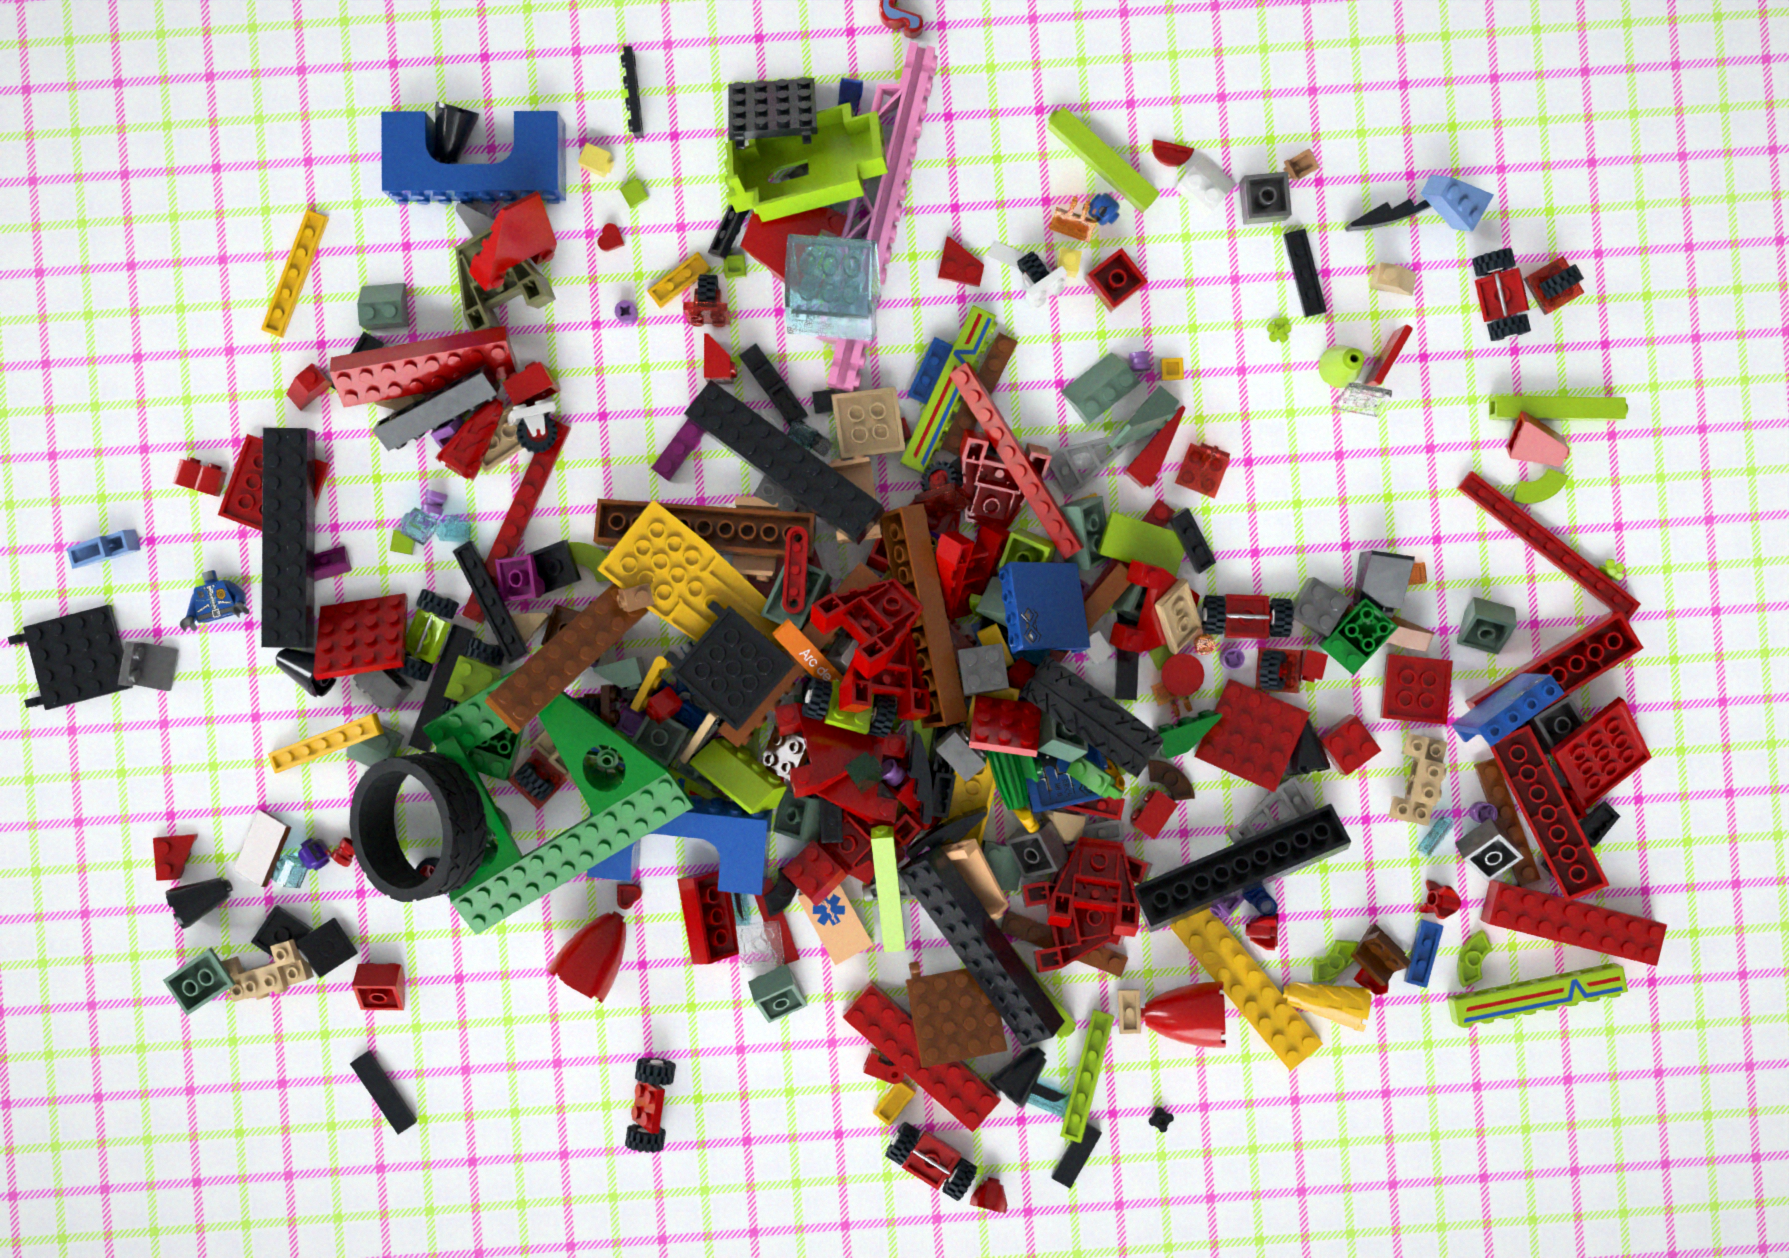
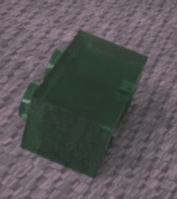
[844,751,884,794]

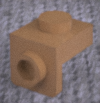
[1283,148,1320,181]
[617,583,654,612]

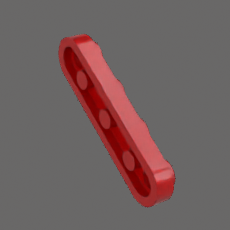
[782,526,810,615]

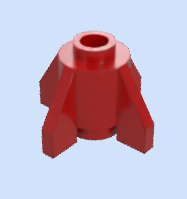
[1419,880,1461,919]
[1245,913,1279,951]
[969,1177,1008,1214]

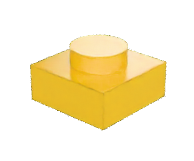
[1160,357,1184,381]

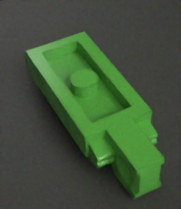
[1066,756,1124,800]

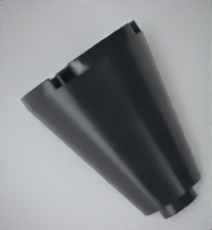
[435,101,479,164]
[275,648,337,698]
[1286,719,1331,776]
[165,877,233,929]
[989,1046,1047,1109]

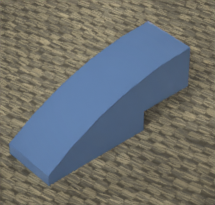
[66,529,141,569]

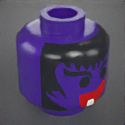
[298,837,331,871]

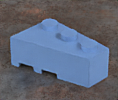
[1420,175,1494,232]

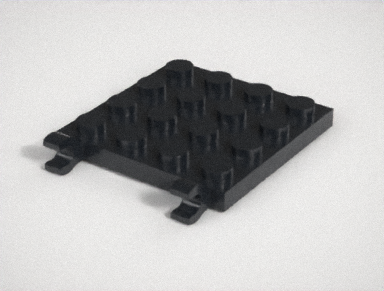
[728,77,818,149]
[664,600,796,731]
[7,605,133,711]

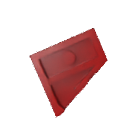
[938,236,984,287]
[153,833,198,881]

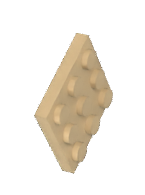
[831,387,906,460]

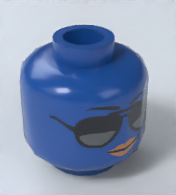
[1088,193,1120,226]

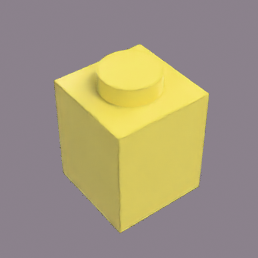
[578,142,614,178]
[1055,247,1082,278]

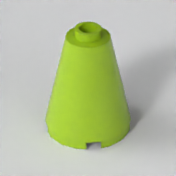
[1318,345,1364,388]

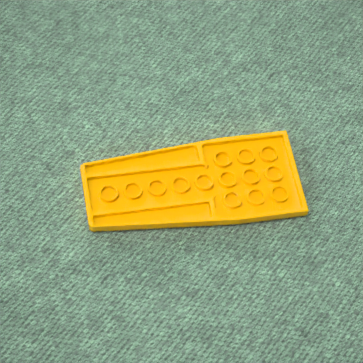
[597,500,786,652]

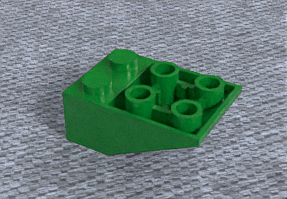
[1317,598,1398,676]
[1155,709,1222,759]
[468,727,525,781]

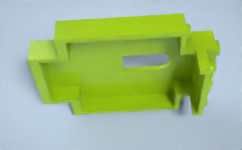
[724,103,888,222]

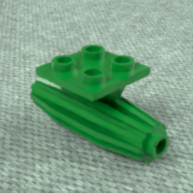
[986,750,1043,810]

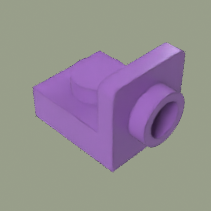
[430,417,463,449]
[616,702,647,738]
[1209,895,1244,919]

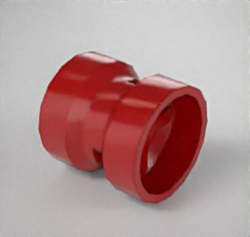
[330,837,355,867]

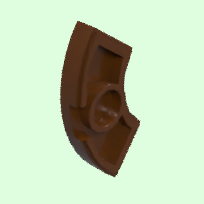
[1147,760,1195,801]

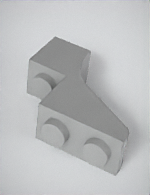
[455,202,496,237]

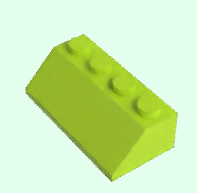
[689,737,787,814]

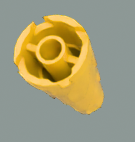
[1282,982,1372,1032]

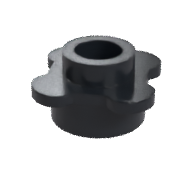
[1148,1107,1174,1133]

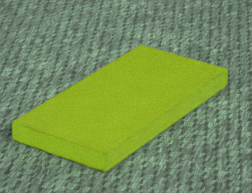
[1097,511,1185,577]

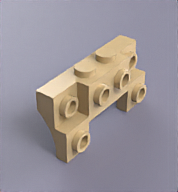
[1387,733,1448,826]
[221,939,314,1003]

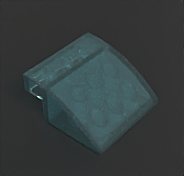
[785,234,881,341]

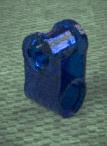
[837,77,863,116]
[1242,886,1278,917]

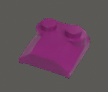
[495,554,545,602]

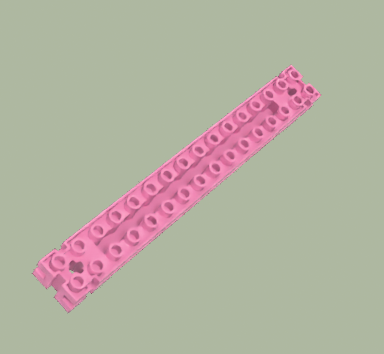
[816,41,938,393]

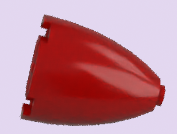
[546,911,626,1003]
[1141,981,1226,1048]

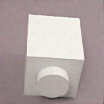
[1085,630,1113,665]

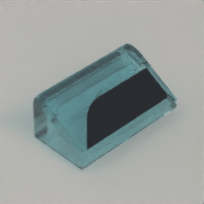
[1416,816,1454,859]
[731,892,752,926]
[1027,1081,1071,1118]

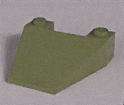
[455,227,556,332]

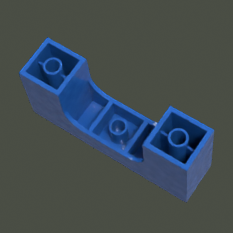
[381,111,566,205]
[587,795,773,895]

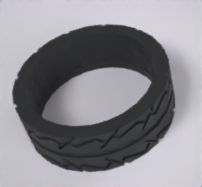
[1019,656,1164,778]
[349,752,487,902]

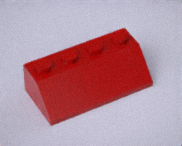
[677,870,741,965]

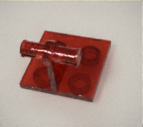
[1174,442,1230,499]
[948,619,977,669]

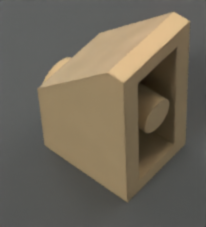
[1370,262,1417,296]
[511,612,551,644]
[1040,809,1086,844]

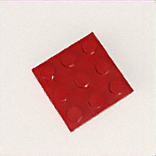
[1380,654,1453,725]
[969,695,1041,757]

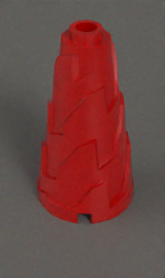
[435,398,505,482]

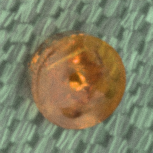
[1193,634,1216,655]

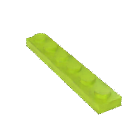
[1060,1009,1115,1143]

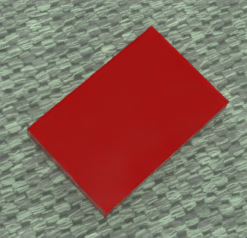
[1362,324,1413,390]

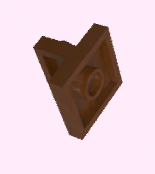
[1350,924,1411,986]

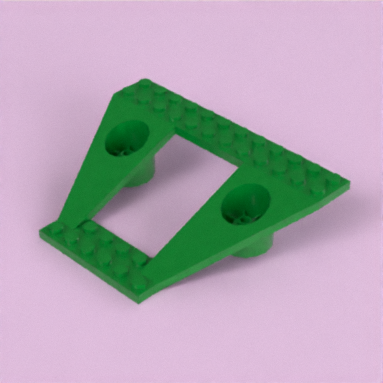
[422,665,694,935]

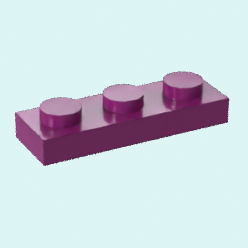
[651,419,705,481]

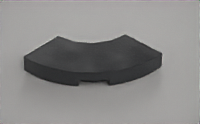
[763,866,798,917]

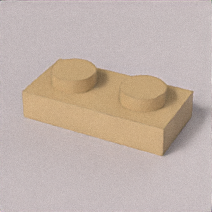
[1117,989,1141,1034]

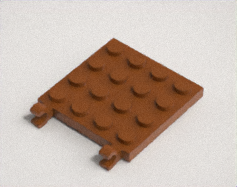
[905,961,1008,1068]

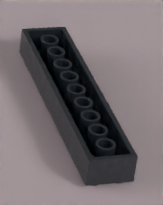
[684,380,885,546]
[261,428,316,648]
[1134,803,1352,933]
[898,846,1065,1046]

